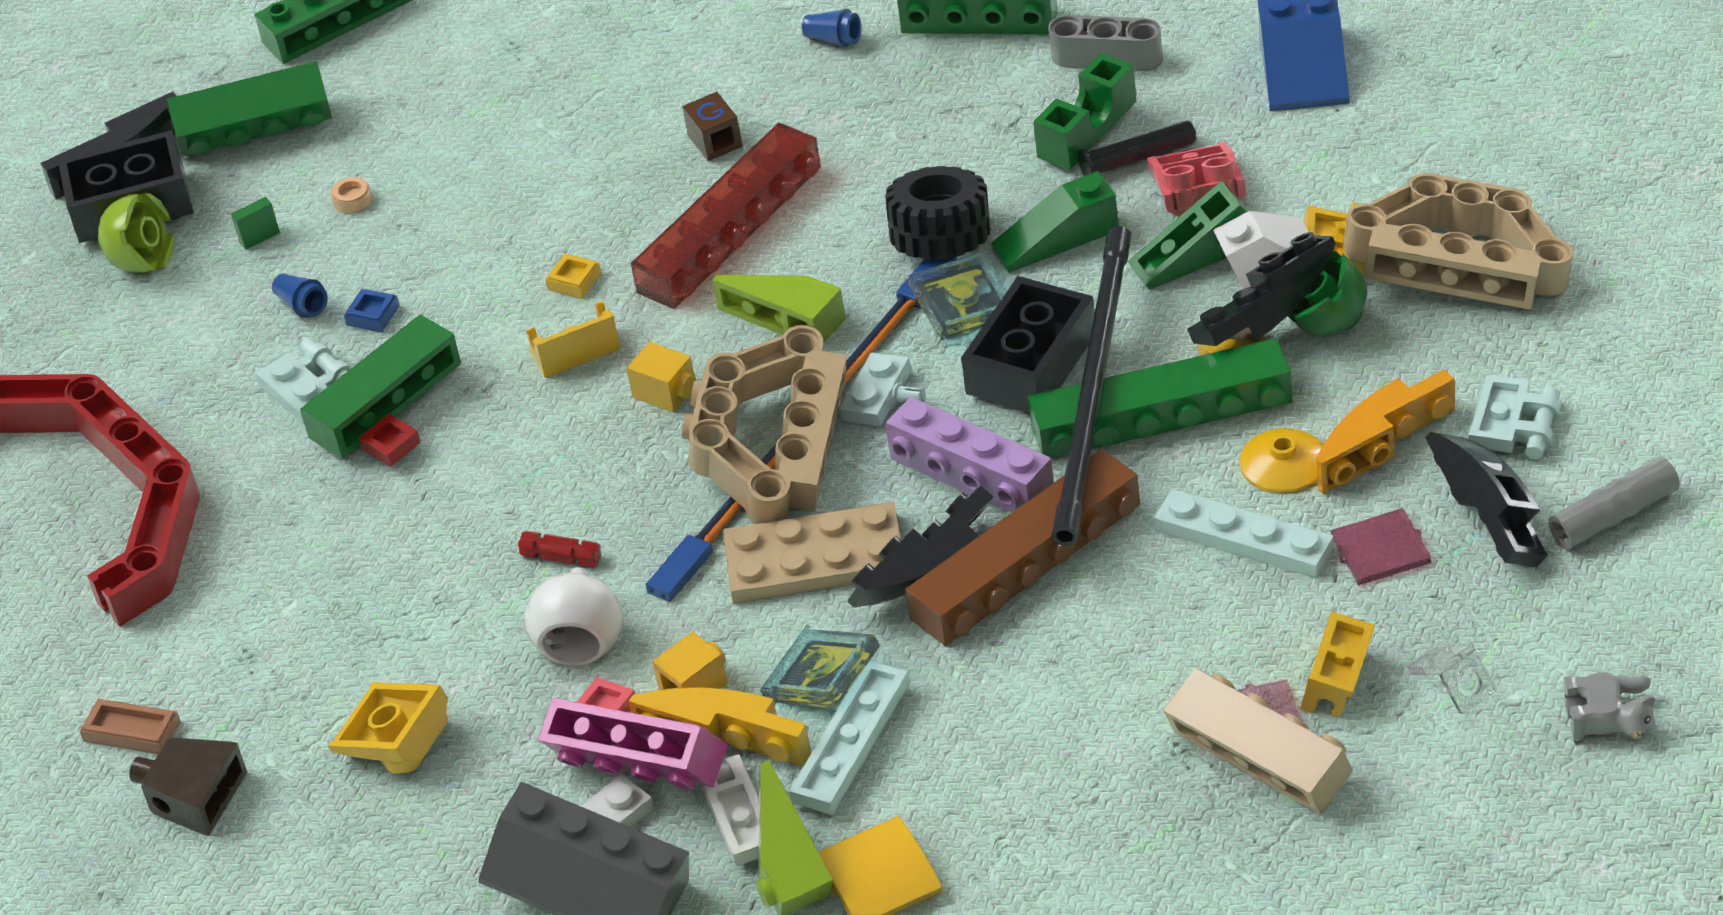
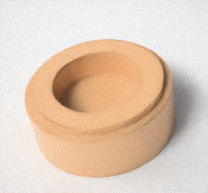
[331,177,372,214]

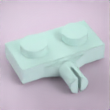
[839,352,926,427]

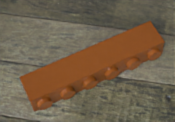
[905,449,1140,646]

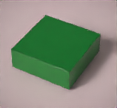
[231,197,280,250]

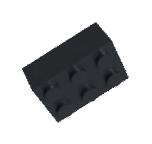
[58,130,194,243]
[961,276,1095,412]

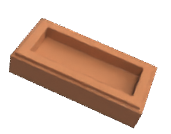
[80,699,181,754]

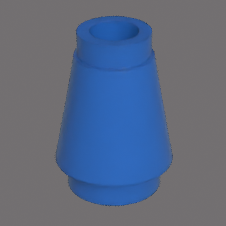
[802,9,862,47]
[272,273,328,318]

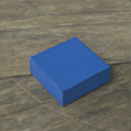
[344,288,400,333]

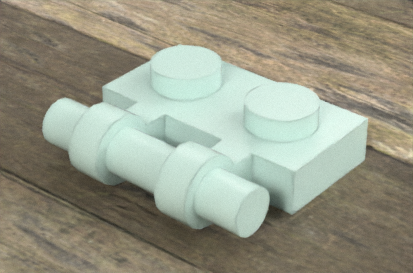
[255,338,351,425]
[1469,374,1561,459]

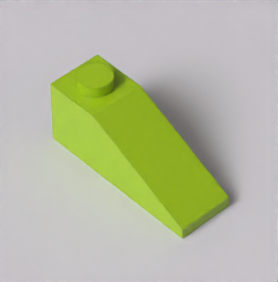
[712,275,846,343]
[756,760,833,915]

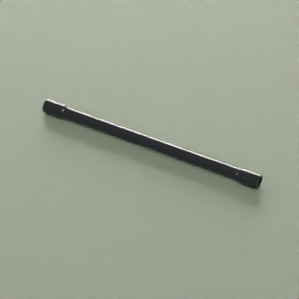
[1051,226,1132,546]

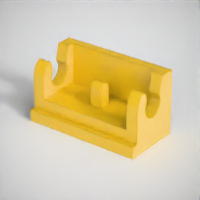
[526,300,621,378]
[1300,611,1375,717]

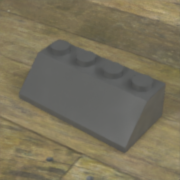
[479,781,689,915]

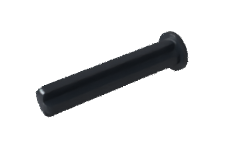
[1078,120,1197,176]

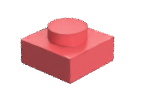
[577,677,635,712]

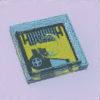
[908,252,1007,341]
[760,629,880,709]

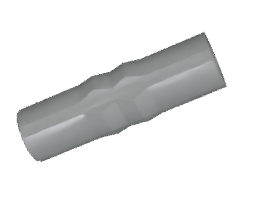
[1549,457,1680,550]

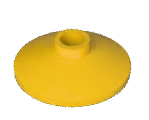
[1240,428,1323,494]

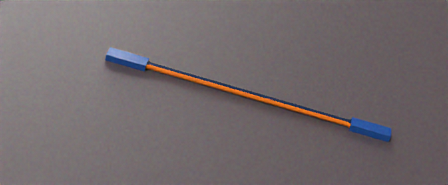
[645,257,958,602]

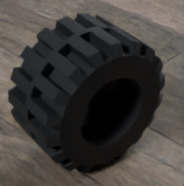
[885,166,991,260]

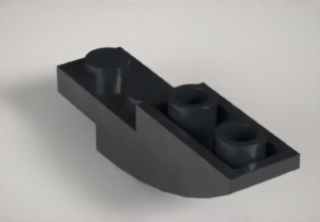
[40,91,177,200]
[1187,232,1336,346]
[1425,432,1548,567]
[847,485,993,608]

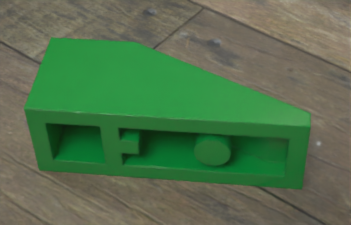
[991,171,1119,273]
[1128,180,1250,290]

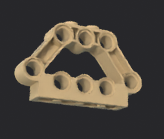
[1343,173,1573,310]
[682,325,847,524]

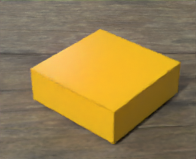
[545,253,602,299]

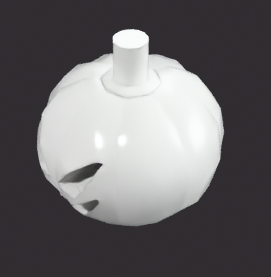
[524,567,623,665]

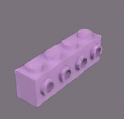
[885,397,1054,513]

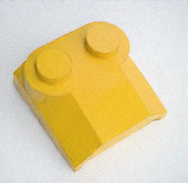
[328,682,448,774]

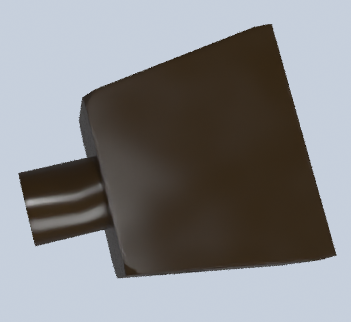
[129,737,247,836]

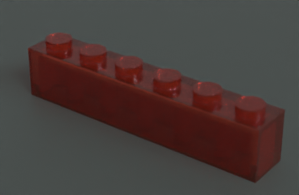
[630,122,821,310]

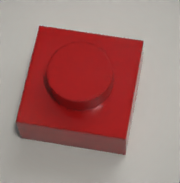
[359,414,421,467]

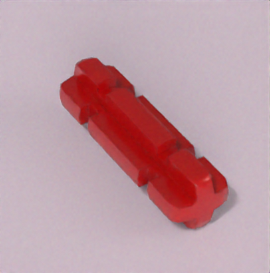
[518,531,602,568]

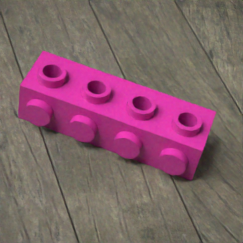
[538,698,728,790]

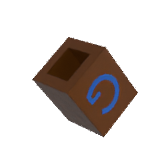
[682,92,743,161]

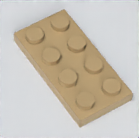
[723,502,900,604]

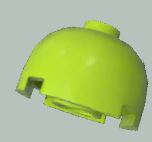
[98,193,174,273]

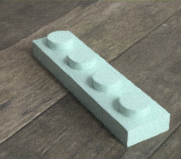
[1153,489,1334,578]
[789,660,910,815]

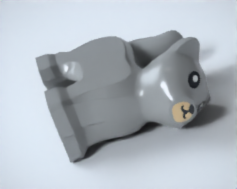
[1564,672,1655,742]

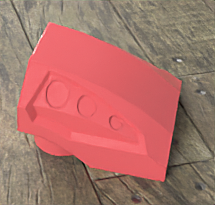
[1147,142,1246,217]

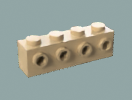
[1163,668,1353,815]

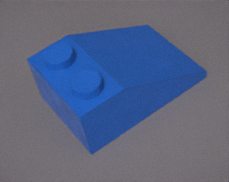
[1257,0,1350,111]

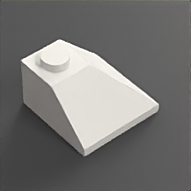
[1213,211,1308,289]

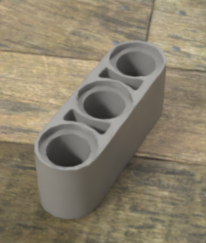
[1048,15,1163,71]

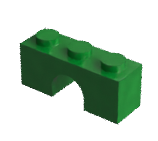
[1033,53,1137,171]

